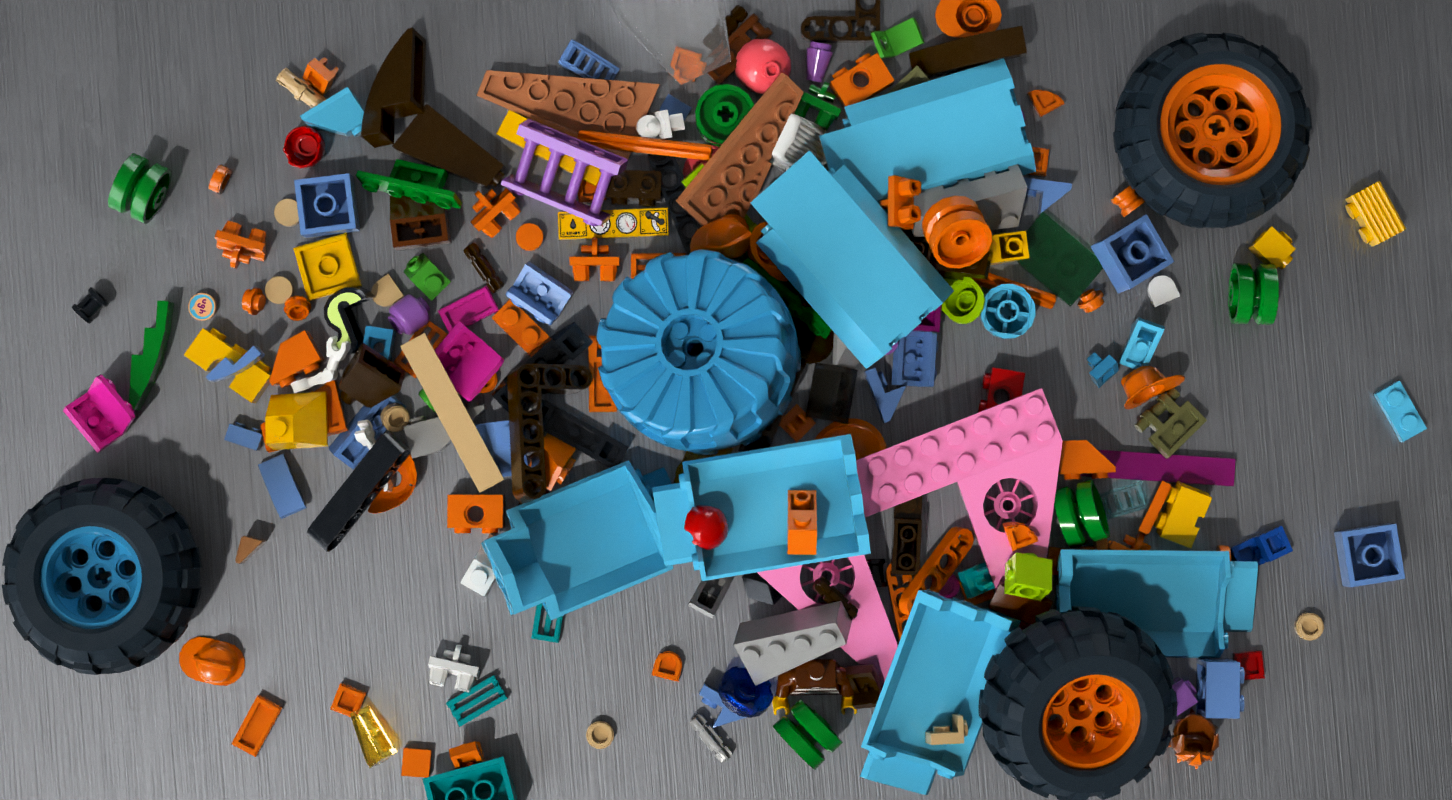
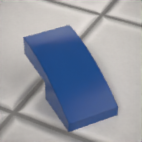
[1230,526,1293,566]

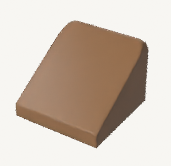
[235,535,267,564]

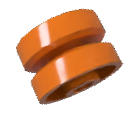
[922,196,992,269]

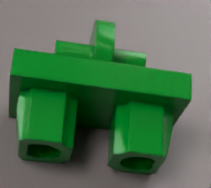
[794,82,842,131]

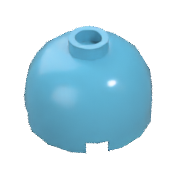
[980,284,1036,339]

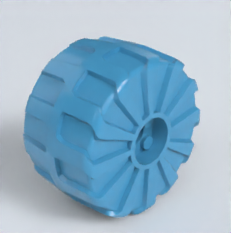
[596,249,801,455]

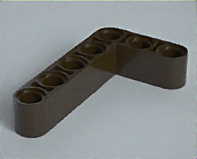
[507,363,592,503]

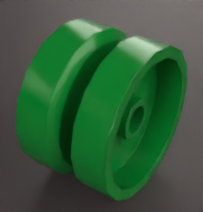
[695,84,754,148]
[108,153,172,224]
[1228,263,1279,325]
[1054,480,1110,548]
[773,698,843,770]

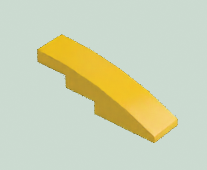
[496,110,601,186]

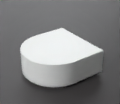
[1147,275,1180,308]

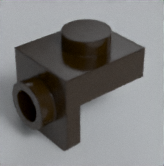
[846,664,883,709]

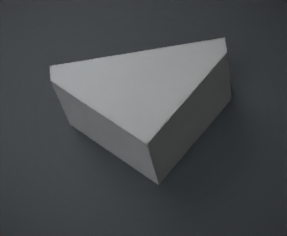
[688,577,733,619]

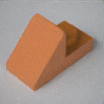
[449,741,486,769]

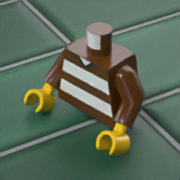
[772,659,857,715]

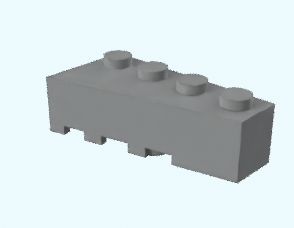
[910,164,1027,238]
[733,601,852,686]

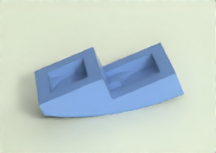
[206,346,265,382]
[258,454,307,519]

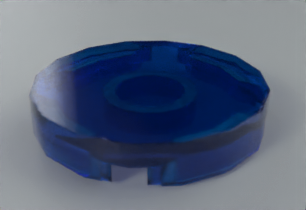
[719,666,773,718]

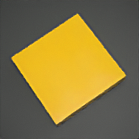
[293,233,362,301]

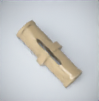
[276,68,327,108]

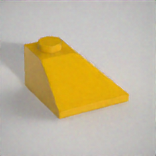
[265,391,328,450]

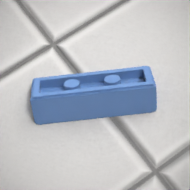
[329,395,406,470]

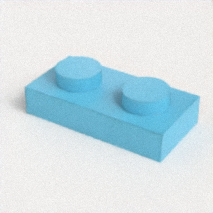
[1373,381,1427,442]

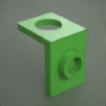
[871,18,925,59]

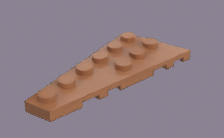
[476,70,660,159]
[676,73,804,226]

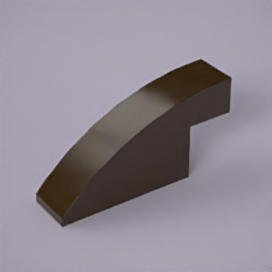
[909,26,1027,78]
[361,27,426,148]

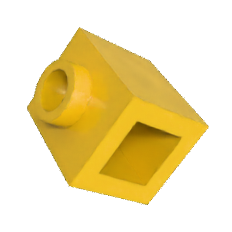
[1248,226,1296,270]

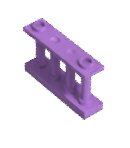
[501,119,629,226]

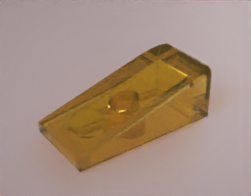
[350,706,397,768]

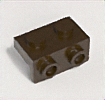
[605,170,662,207]

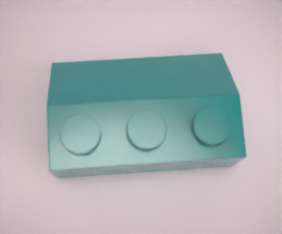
[423,756,518,800]

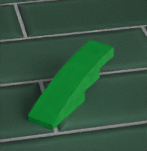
[129,301,174,411]

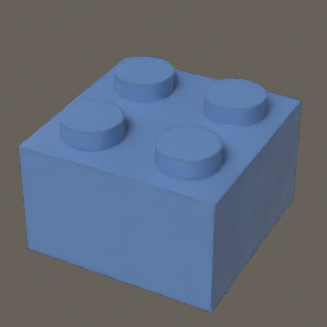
[294,173,360,238]
[1090,214,1174,294]
[1334,523,1405,587]
[1196,658,1245,719]

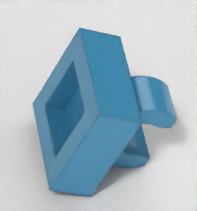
[1086,352,1119,388]

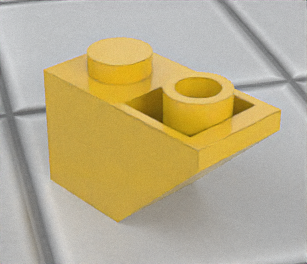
[989,231,1029,265]

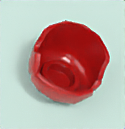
[283,126,325,168]
[684,505,728,550]

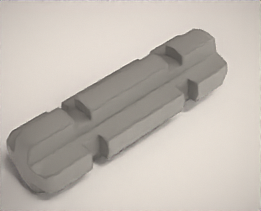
[689,713,733,763]

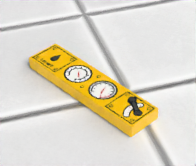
[558,208,669,240]

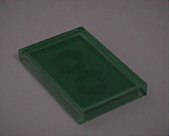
[1015,212,1103,307]

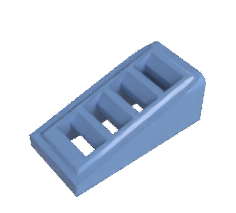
[558,39,620,80]

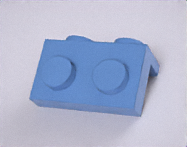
[505,261,574,325]
[891,331,938,387]

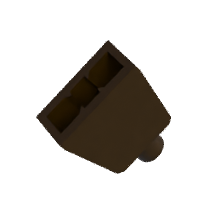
[339,343,406,408]

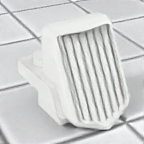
[770,113,827,172]

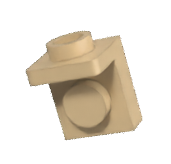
[925,714,968,745]

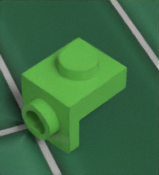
[403,253,451,301]

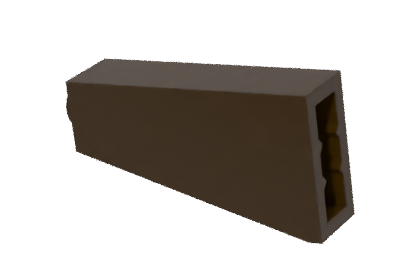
[392,103,506,190]

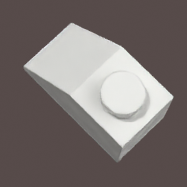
[460,534,496,597]

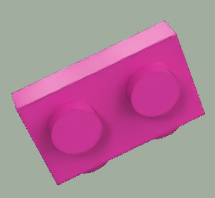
[435,321,504,401]
[63,374,135,453]

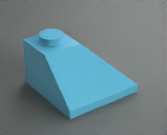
[300,87,364,137]

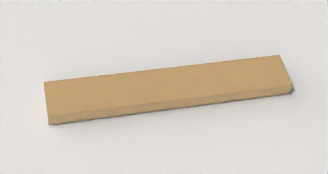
[400,333,504,493]

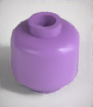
[388,294,430,335]

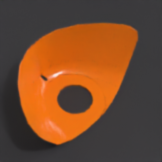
[368,454,417,514]

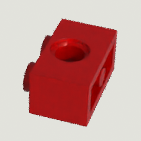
[978,367,1025,413]

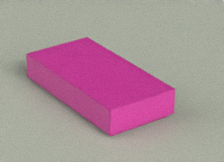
[438,286,499,333]

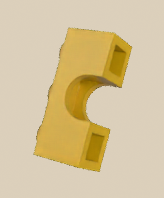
[184,328,272,404]

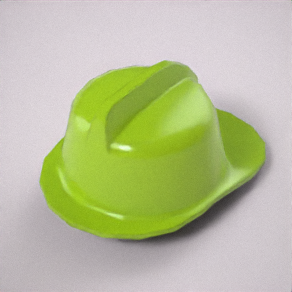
[941,277,985,324]

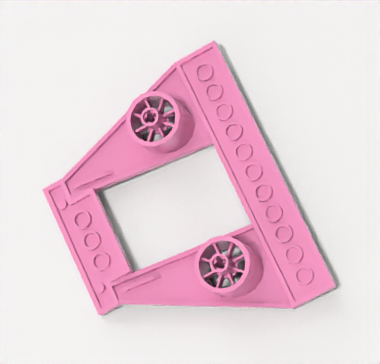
[757,388,1063,685]

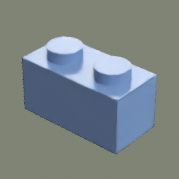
[224,421,264,451]

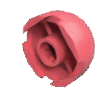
[735,39,791,94]

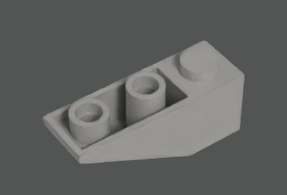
[404,401,487,459]

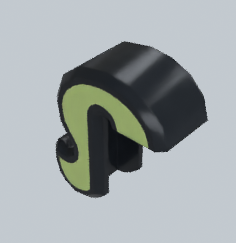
[324,287,375,355]

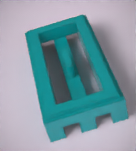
[531,603,563,643]
[446,675,508,727]

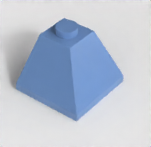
[475,420,529,477]

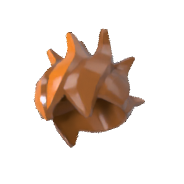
[1168,708,1219,769]

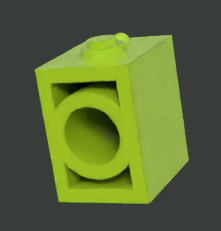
[1004,552,1052,601]

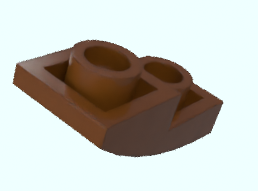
[988,581,1053,624]

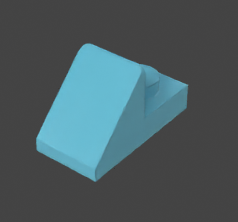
[1119,318,1165,369]

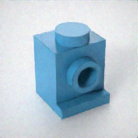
[363,326,397,361]

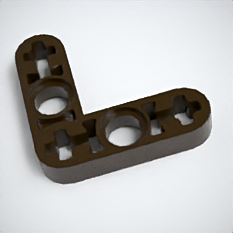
[800,0,880,43]

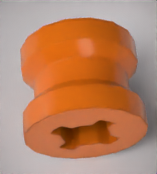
[1110,186,1145,218]

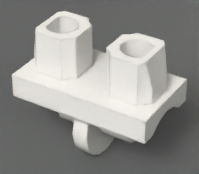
[636,110,685,139]
[428,644,480,692]

